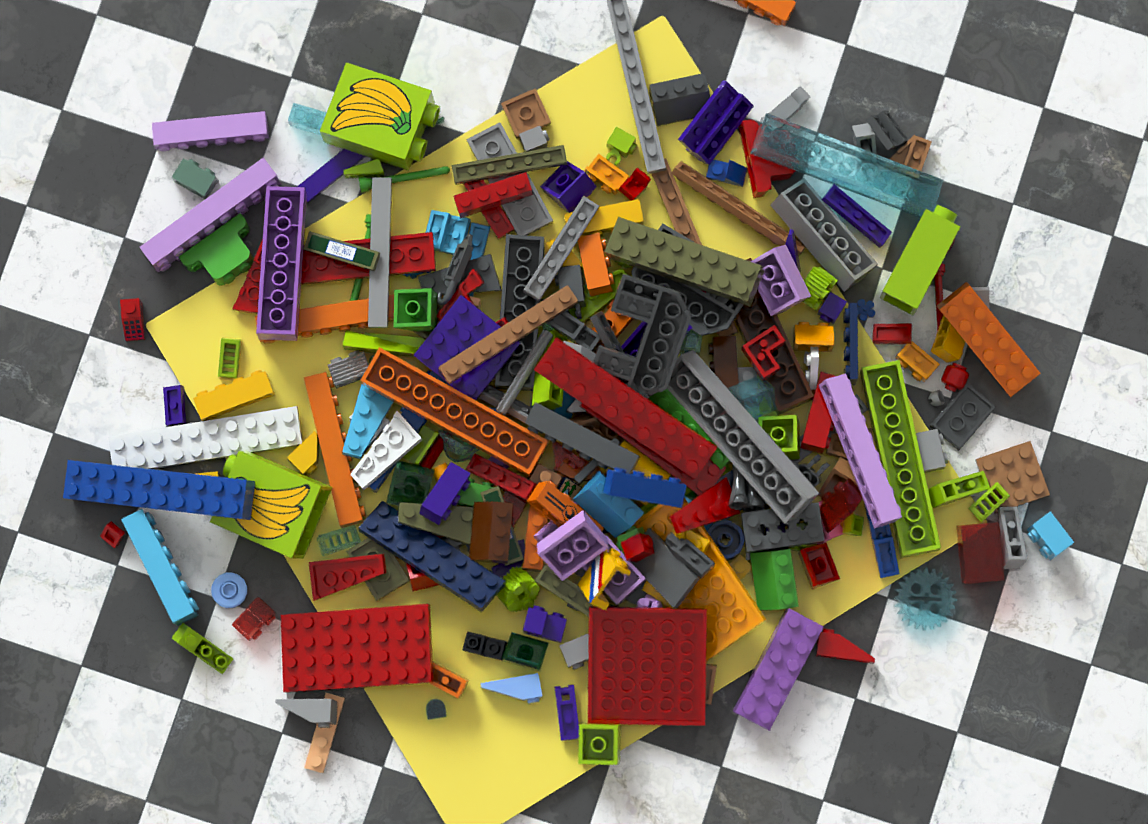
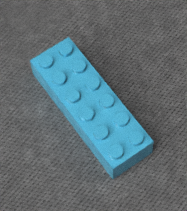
[121,509,199,626]

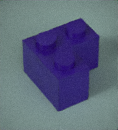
[523,606,567,643]

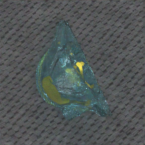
[438,430,479,462]

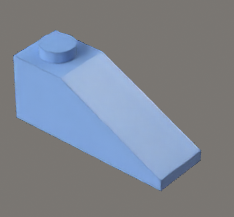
[481,673,542,703]

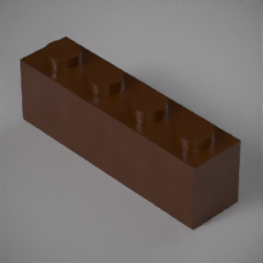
[708,336,740,402]

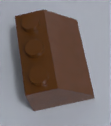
[469,501,513,564]

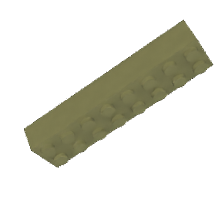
[604,217,764,307]

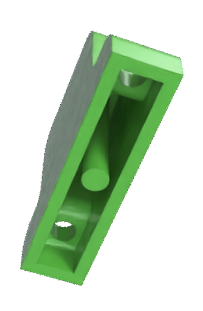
[178,213,254,286]

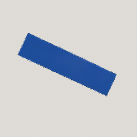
[864,503,899,578]

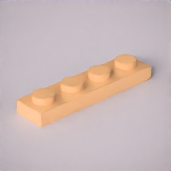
[304,693,345,773]

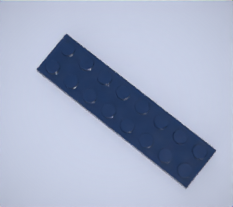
[358,501,505,612]

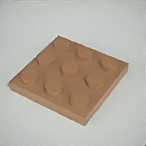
[975,441,1050,514]

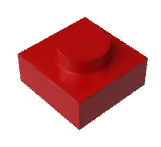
[100,521,125,548]

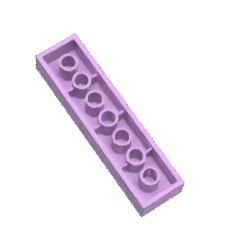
[140,157,281,272]

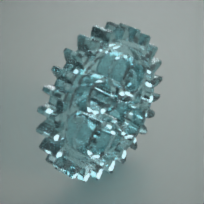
[893,567,957,631]

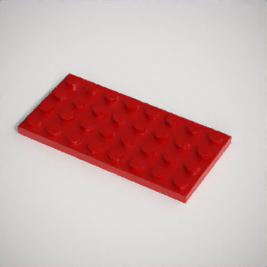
[281,604,433,693]

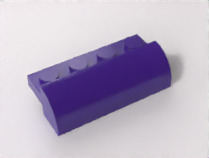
[678,80,754,165]

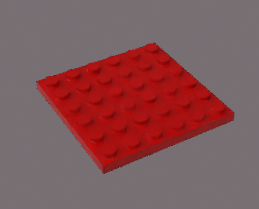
[588,607,707,726]

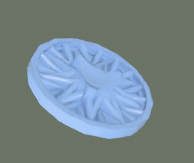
[211,572,247,608]

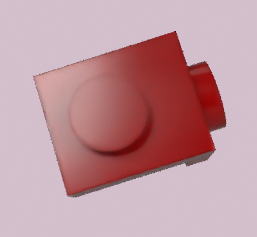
[618,168,651,201]

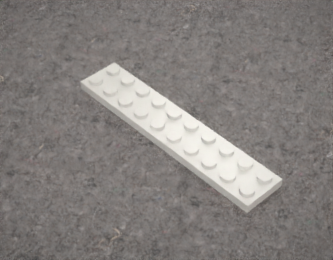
[108,406,303,469]

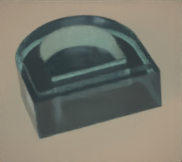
[426,699,447,720]

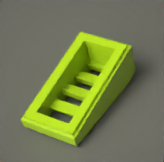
[343,159,385,178]
[218,338,241,378]
[968,482,1010,523]

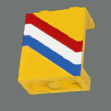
[578,548,631,610]

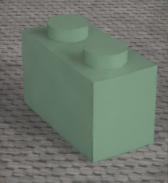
[172,158,218,199]

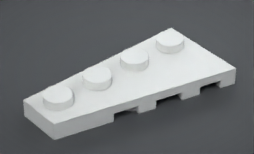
[350,411,423,490]

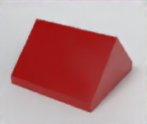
[798,543,840,589]

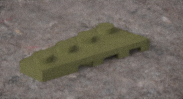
[398,502,474,546]

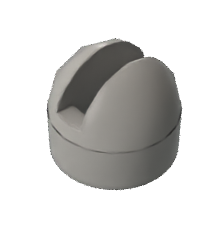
[928,390,945,406]

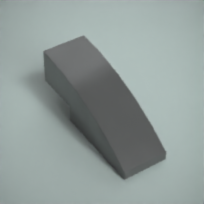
[547,311,603,353]

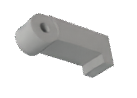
[760,86,811,132]

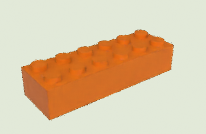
[937,282,1041,397]

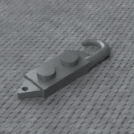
[437,233,473,305]

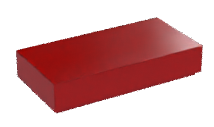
[873,323,912,344]

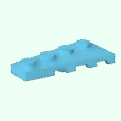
[342,384,393,459]

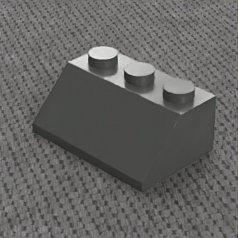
[649,73,710,126]

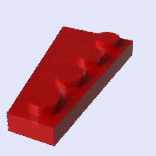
[232,239,263,314]
[670,477,740,535]

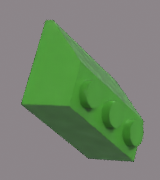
[750,548,799,611]

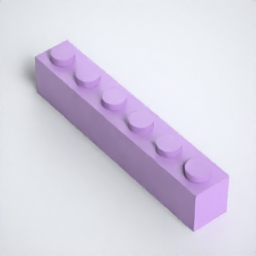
[152,111,269,151]

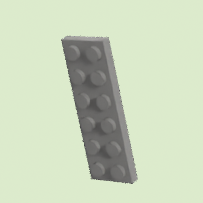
[467,122,553,236]

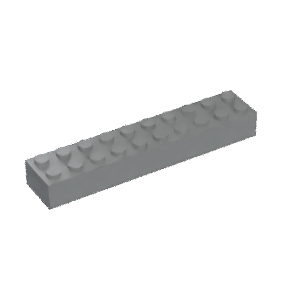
[667,350,820,524]

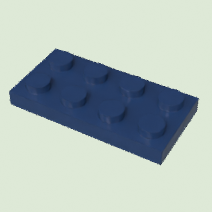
[843,303,858,385]

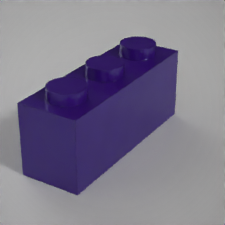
[419,462,471,525]

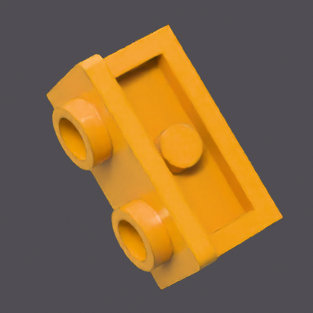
[585,154,629,195]
[895,341,940,383]

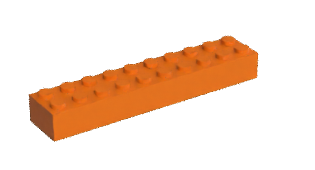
[360,347,549,477]

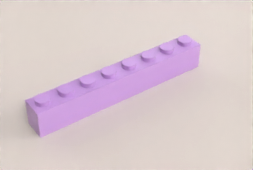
[819,373,902,528]

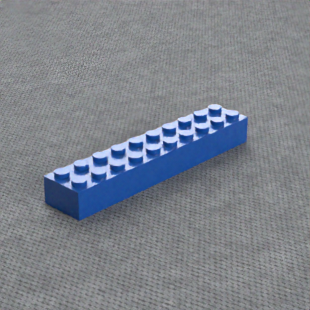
[63,460,255,520]

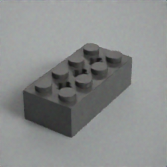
[741,502,824,554]

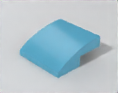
[426,210,471,255]

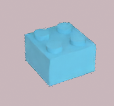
[1027,511,1074,560]

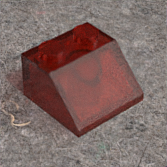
[819,478,863,533]

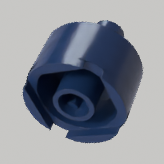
[707,520,744,561]

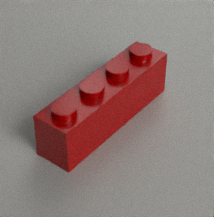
[453,172,533,219]
[800,372,835,454]

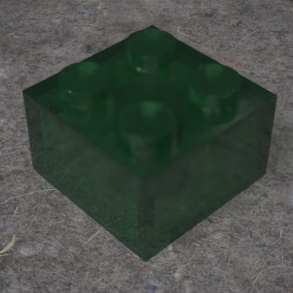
[386,461,435,506]

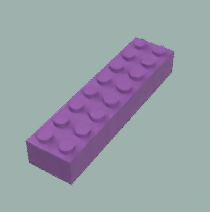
[256,186,307,341]

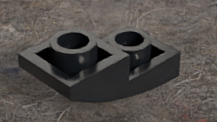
[462,632,507,661]

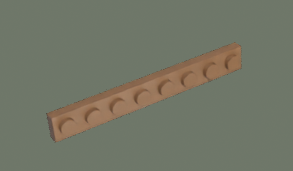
[672,161,806,257]
[438,285,578,384]

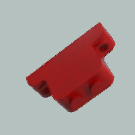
[739,120,799,198]

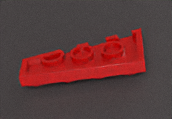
[309,554,387,601]

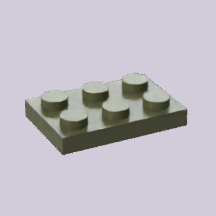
[346,538,409,601]

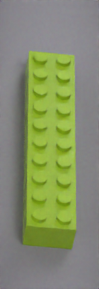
[860,360,941,558]

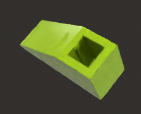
[172,623,234,674]

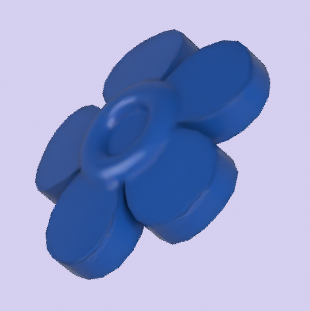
[857,299,875,321]

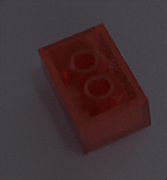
[957,522,1005,584]

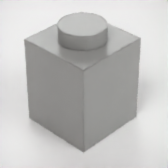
[519,126,549,152]

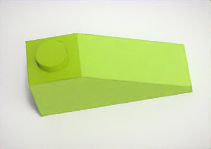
[928,471,990,508]

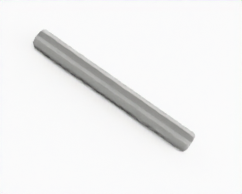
[496,330,553,415]

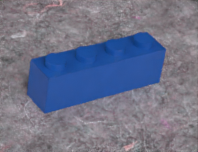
[603,467,686,508]

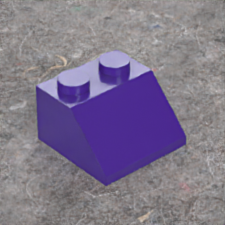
[540,161,597,213]

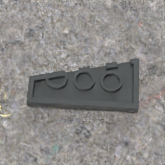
[418,254,502,295]

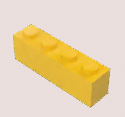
[564,199,644,237]
[193,370,275,421]

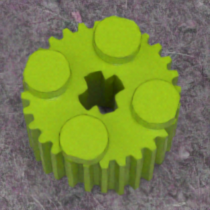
[802,267,838,311]
[497,567,540,612]

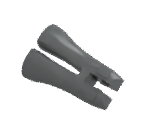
[729,465,765,512]

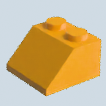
[793,322,834,352]

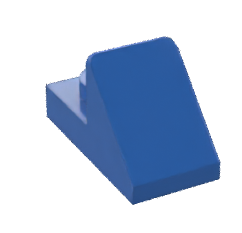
[706,159,747,187]

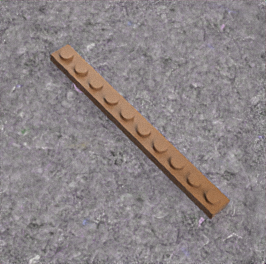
[651,158,738,336]

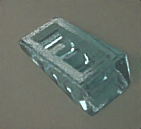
[317,525,361,556]

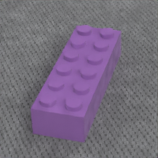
[733,608,824,731]

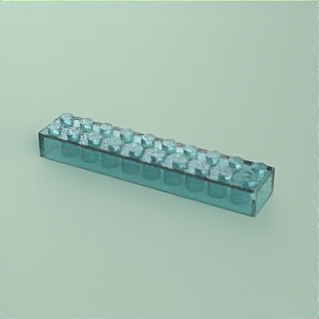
[750,113,944,218]

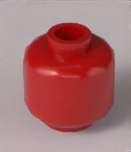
[941,363,969,392]

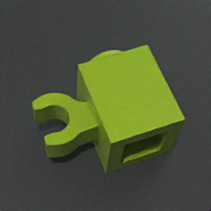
[606,127,637,166]

